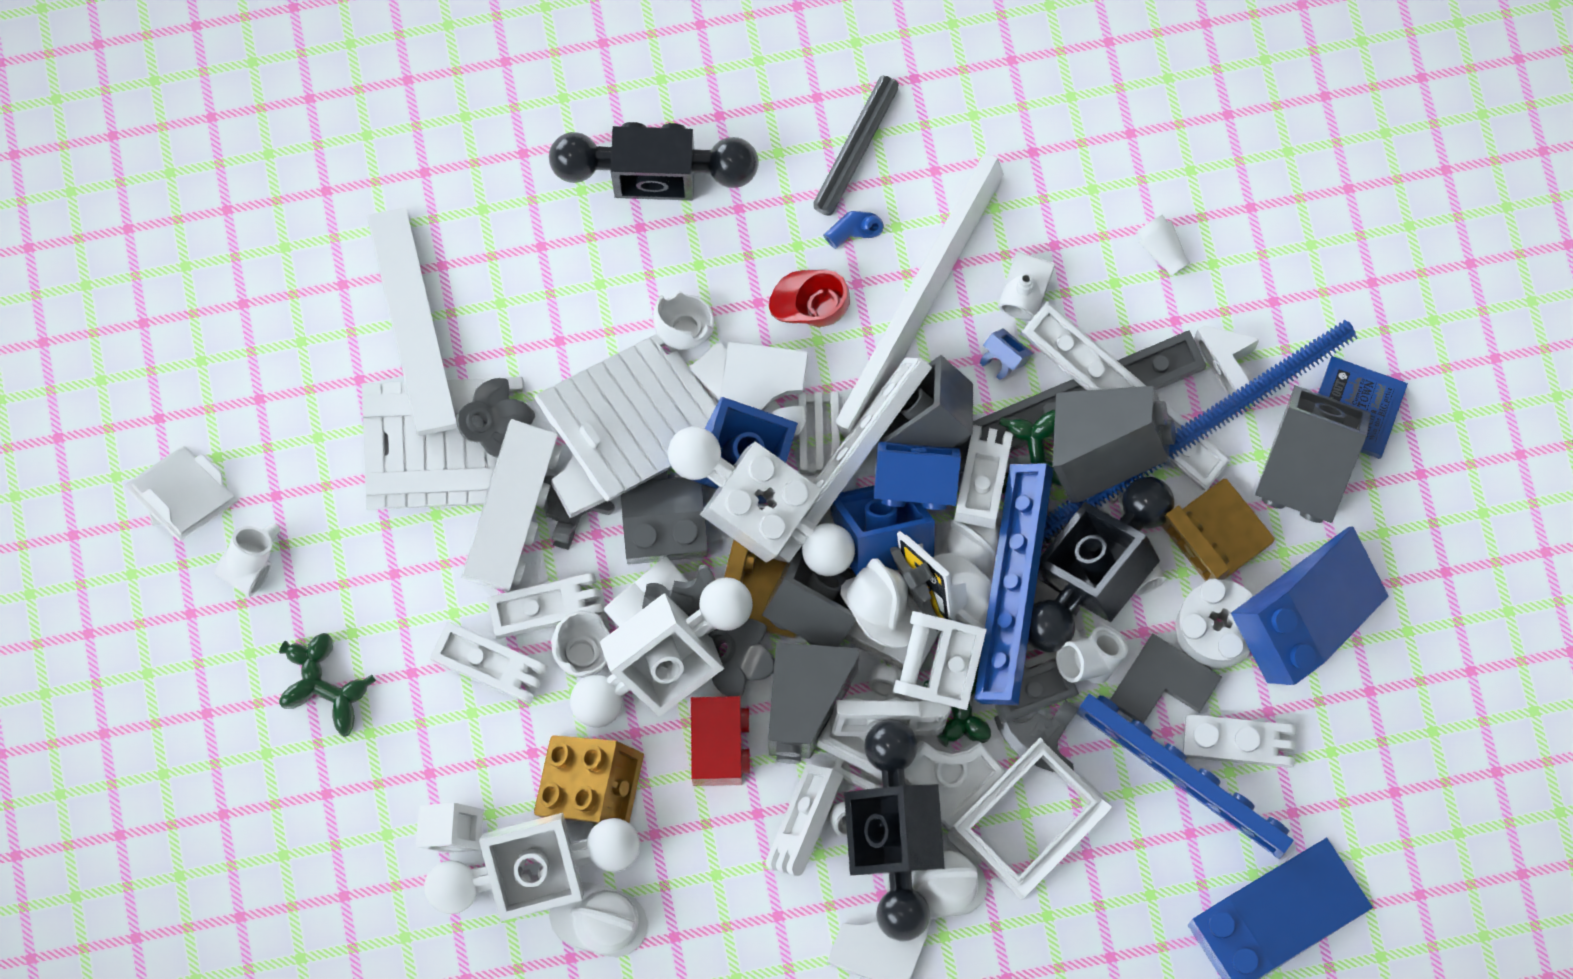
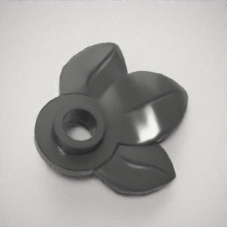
[456,378,535,458]
[707,619,775,699]

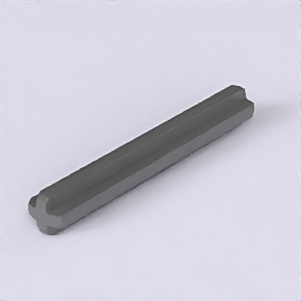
[813,75,899,216]

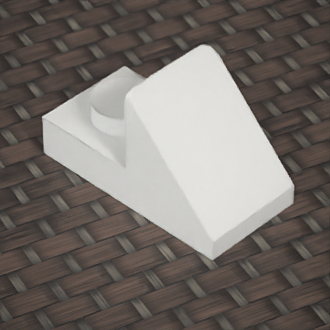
[1194,325,1259,396]

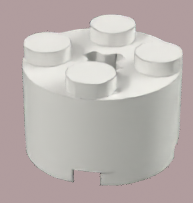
[1175,579,1253,670]

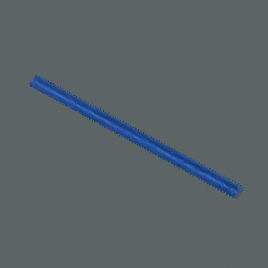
[1042,319,1358,545]

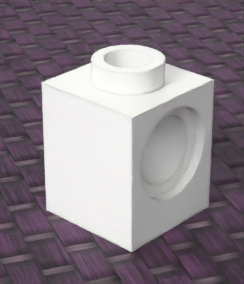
[416,802,484,853]

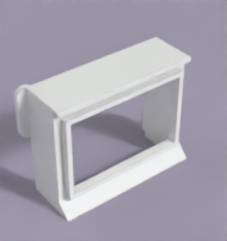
[947,737,1113,900]

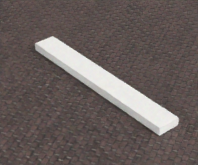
[835,153,1004,439]

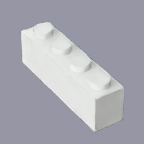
[461,419,562,592]

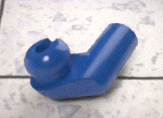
[823,211,884,249]

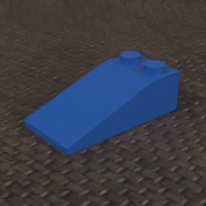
[1231,526,1389,685]
[1187,837,1373,979]

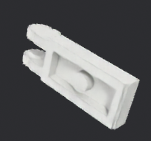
[830,698,951,736]

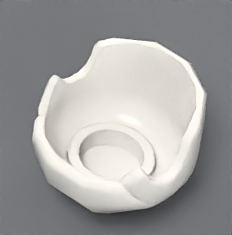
[653,290,715,350]
[551,610,611,678]

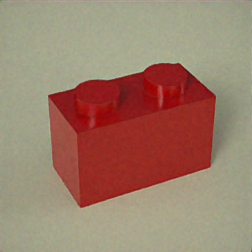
[690,696,750,786]

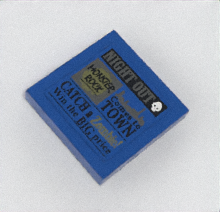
[1318,356,1408,459]

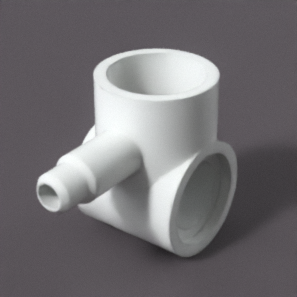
[998,251,1055,321]
[214,523,280,597]
[1056,626,1129,684]

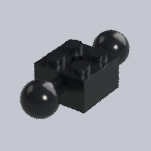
[548,122,759,201]
[1028,477,1175,653]
[844,719,945,941]

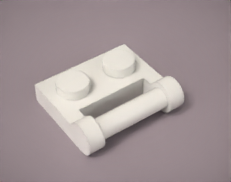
[893,611,987,710]

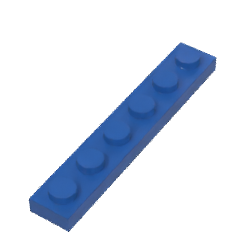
[974,464,1054,705]
[1077,693,1294,860]

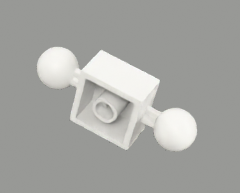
[668,427,855,576]
[570,577,753,728]
[424,813,640,922]

